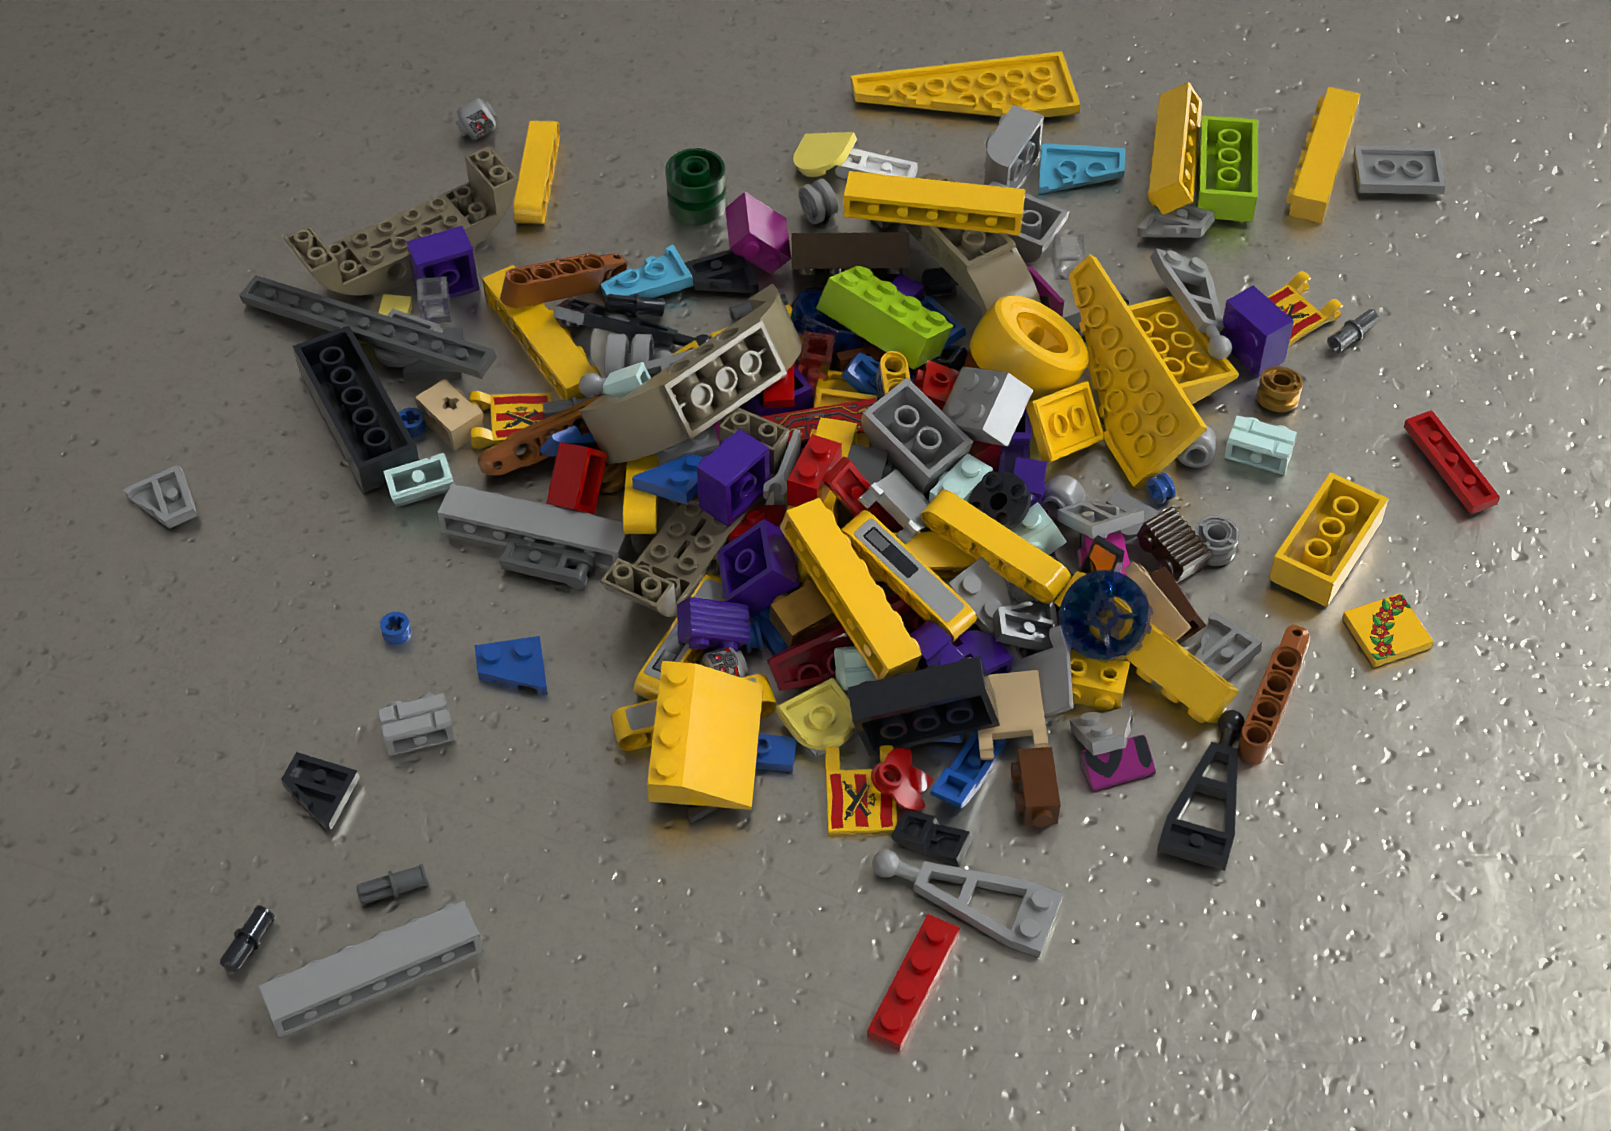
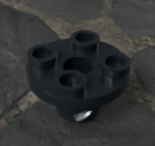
[969,471,1031,530]

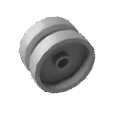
[604,334,654,378]

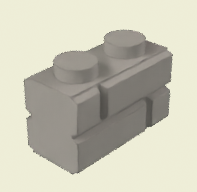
[378,693,455,756]

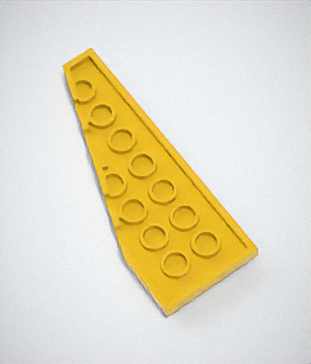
[851,51,1081,117]
[1068,254,1208,490]

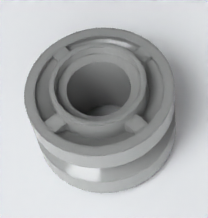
[799,179,838,224]
[1194,515,1240,566]

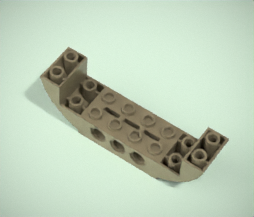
[284,146,519,298]
[874,173,1041,317]
[580,284,802,464]
[600,407,790,617]

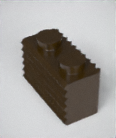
[1136,506,1212,583]

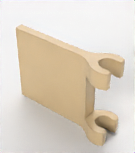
[1121,561,1192,642]
[978,670,1048,761]

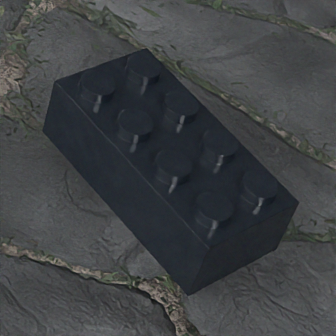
[848,656,1000,756]

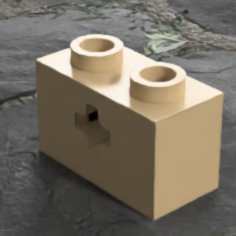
[415,379,484,451]

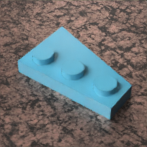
[1038,143,1125,195]
[601,244,694,299]

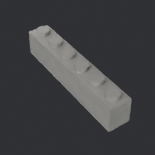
[437,484,632,570]
[258,900,483,1038]

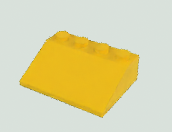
[1128,295,1239,404]
[647,661,763,810]

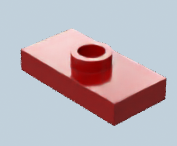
[763,364,795,408]
[728,505,787,542]

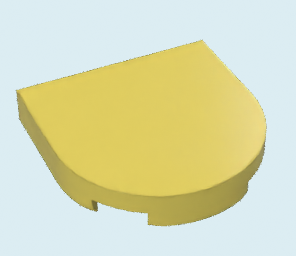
[793,132,857,177]
[776,678,855,750]

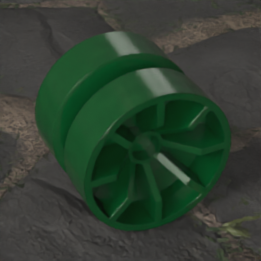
[665,148,727,225]

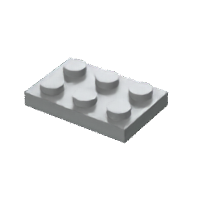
[1353,145,1446,194]

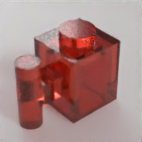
[797,331,834,394]

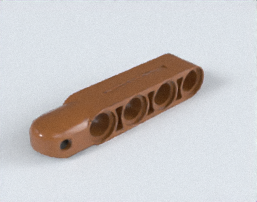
[500,253,629,308]
[477,395,602,475]
[1238,624,1310,765]

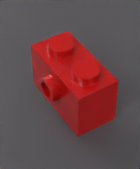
[912,360,960,411]
[787,434,842,507]
[546,442,608,514]

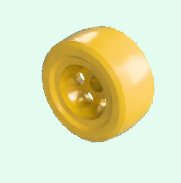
[969,296,1089,402]

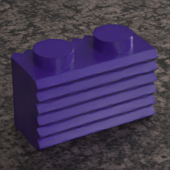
[677,597,750,652]

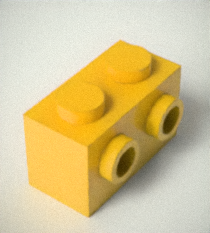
[1070,650,1130,711]

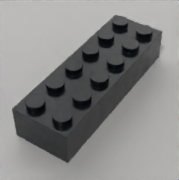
[293,326,419,493]

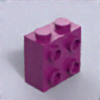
[725,192,792,275]

